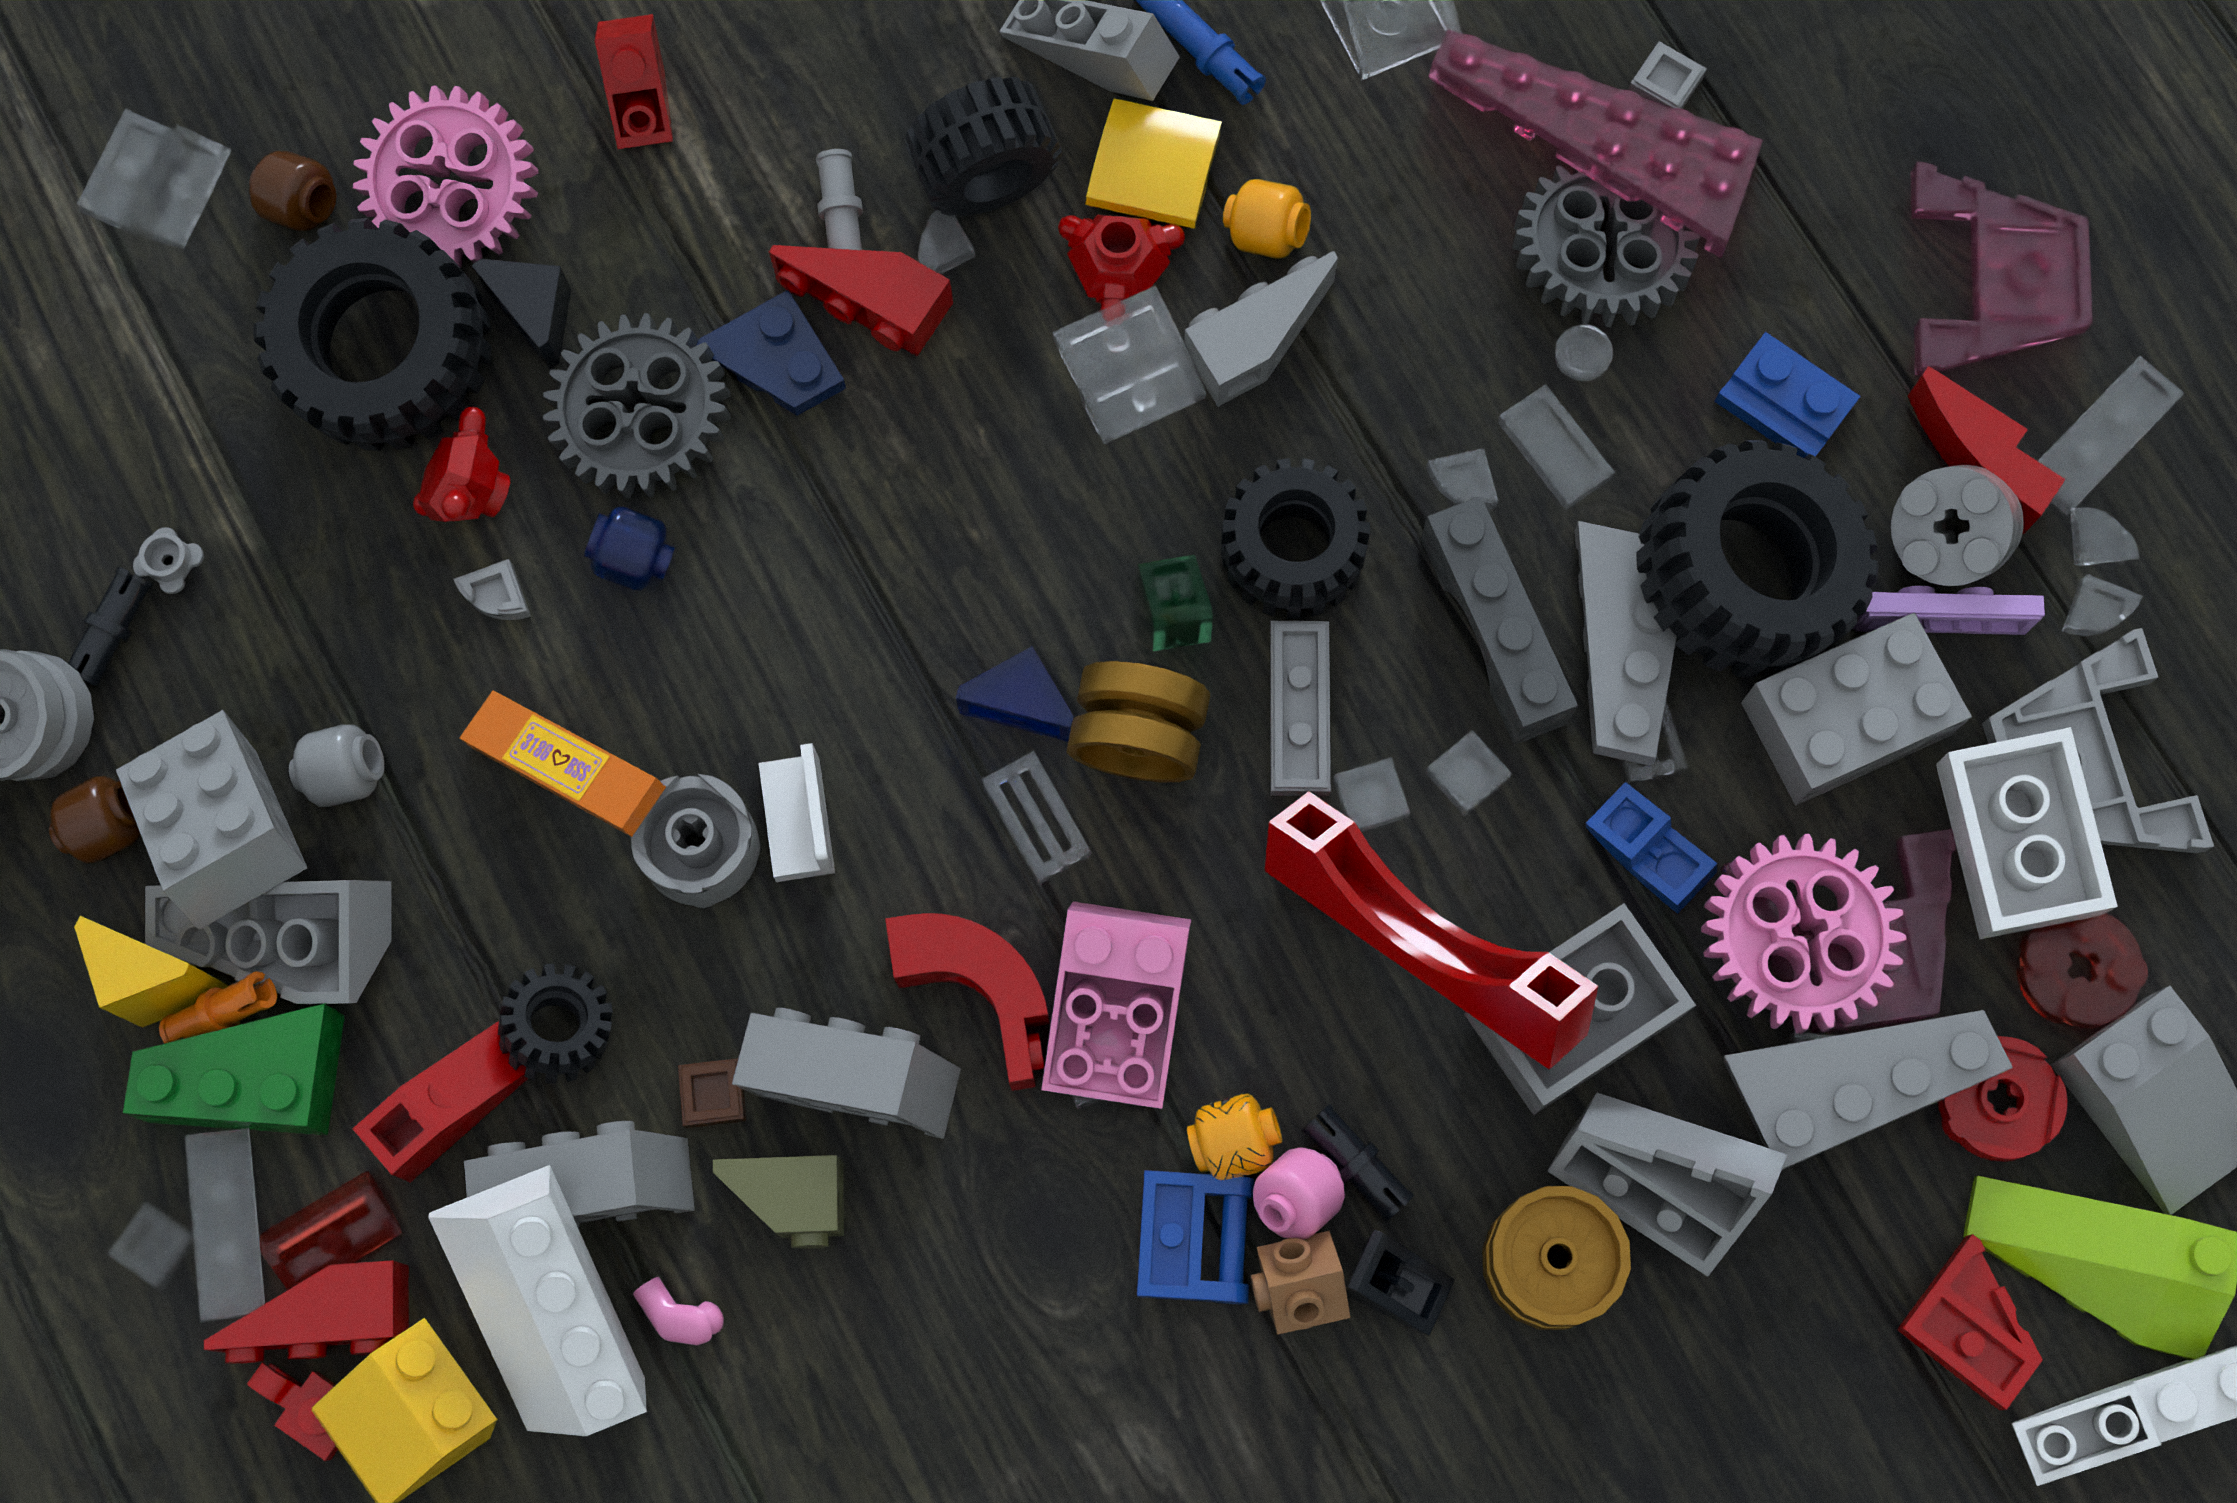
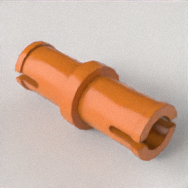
[159,971,277,1044]

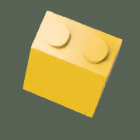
[311,1318,497,1503]

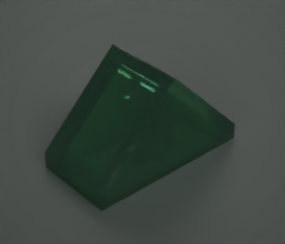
[1138,555,1213,651]

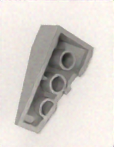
[145,880,391,1004]

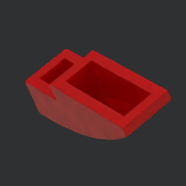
[1907,366,2066,534]

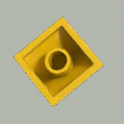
[74,916,229,1027]

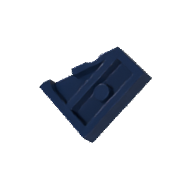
[696,290,846,416]

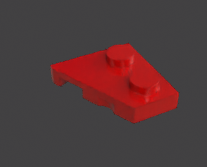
[1897,1234,2043,1411]

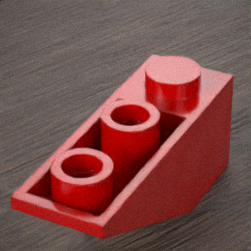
[769,245,953,357]
[352,1021,528,1183]
[204,1260,409,1364]

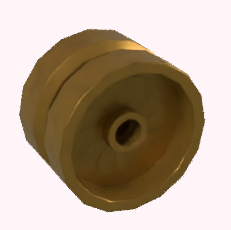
[1066,661,1211,782]
[1482,1186,1631,1330]

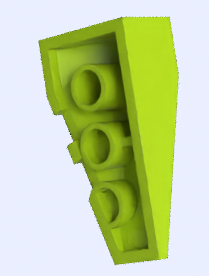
[1963,1176,2237,1360]

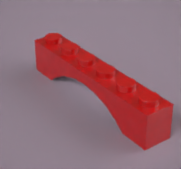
[1265,791,1599,1070]

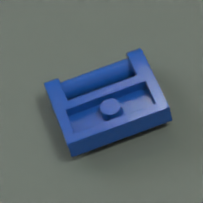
[1137,1170,1255,1304]

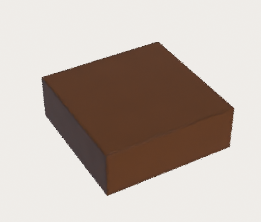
[678,1058,746,1128]

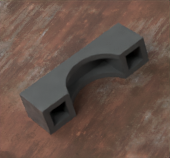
[1420,496,1578,745]

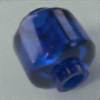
[584,506,675,591]

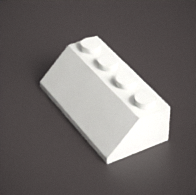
[429,1165,647,1436]

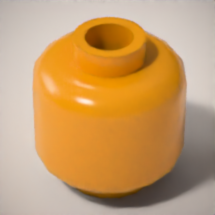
[1223,179,1311,258]

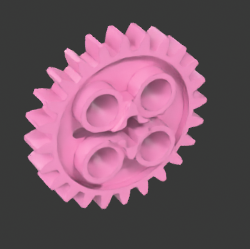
[353,86,539,268]
[1701,834,1906,1034]

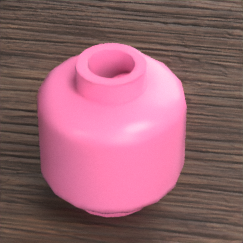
[1252,1147,1345,1240]

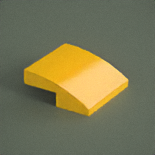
[1085,98,1222,229]

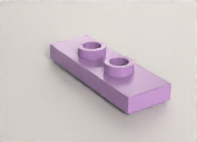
[1852,586,2045,635]

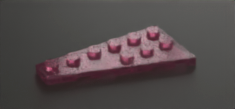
[1428,29,1763,258]

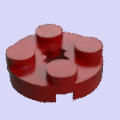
[1938,1036,2067,1162]

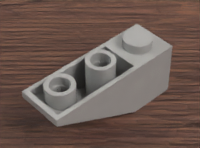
[999,0,1180,101]
[1184,251,1338,407]

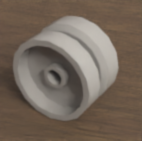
[0,649,94,781]

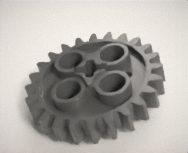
[1512,157,1700,328]
[543,313,731,499]

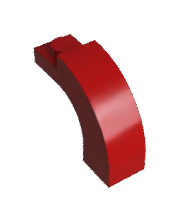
[885,913,1050,1091]

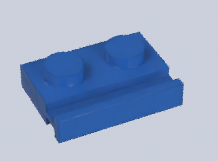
[1714,332,1860,458]

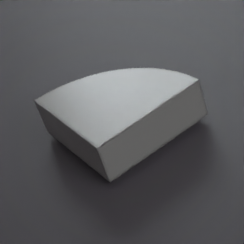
[454,559,531,620]

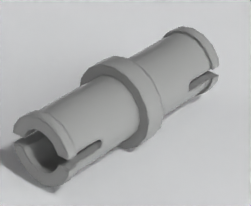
[816,149,863,250]

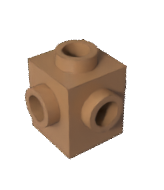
[1250,1231,1350,1335]

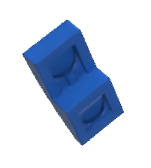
[1586,782,1717,914]

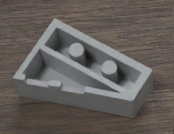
[1548,1093,1788,1277]

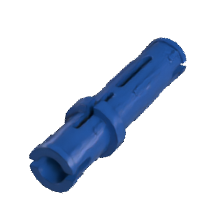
[1133,0,1266,105]

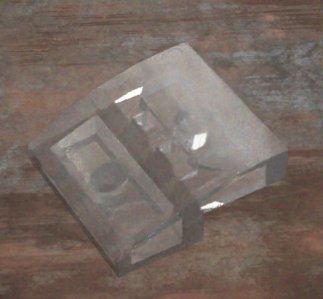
[77,108,231,249]
[1053,286,1206,444]

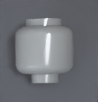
[289,724,384,807]

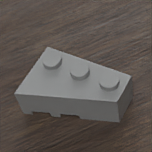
[732,1008,961,1139]
[464,1121,695,1227]

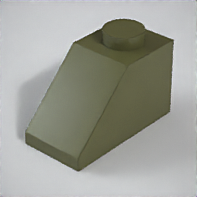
[713,1155,844,1249]

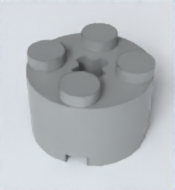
[1891,465,2024,586]
[631,774,761,908]

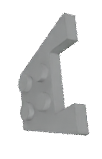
[1982,628,2214,853]

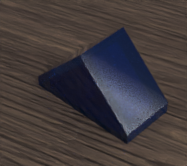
[956,646,1074,742]

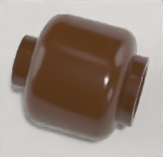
[249,151,337,231]
[49,776,140,864]

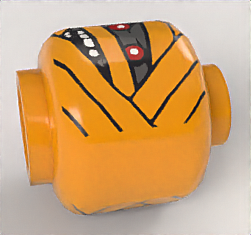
[1187,1094,1282,1180]

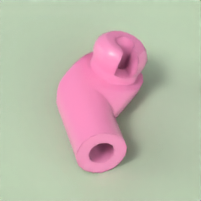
[633,1277,724,1345]

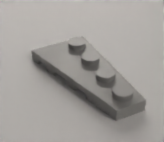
[1574,521,1677,766]

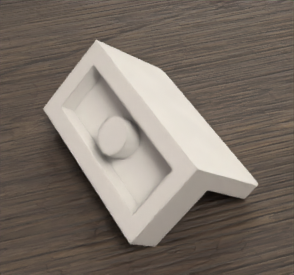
[759,743,835,882]

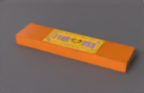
[459,690,666,837]

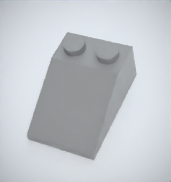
[2051,985,2237,1215]

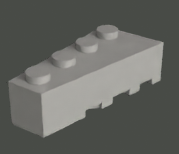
[1723,1010,2013,1170]

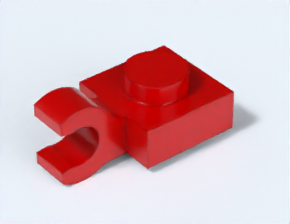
[247,1363,338,1461]

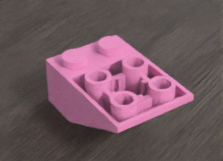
[1041,902,1191,1109]

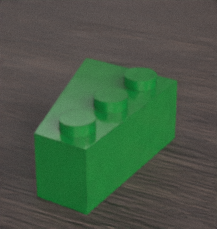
[123,1003,345,1135]

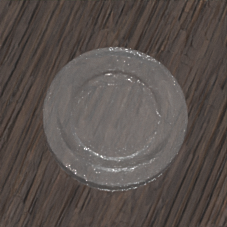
[1555,324,1613,381]

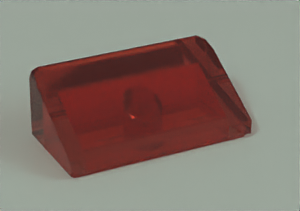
[259,1171,402,1290]

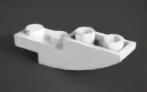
[2011,1345,2237,1486]

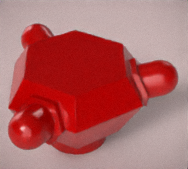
[1058,214,1185,327]
[413,407,510,522]

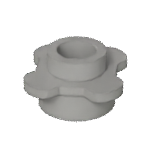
[133,527,204,594]

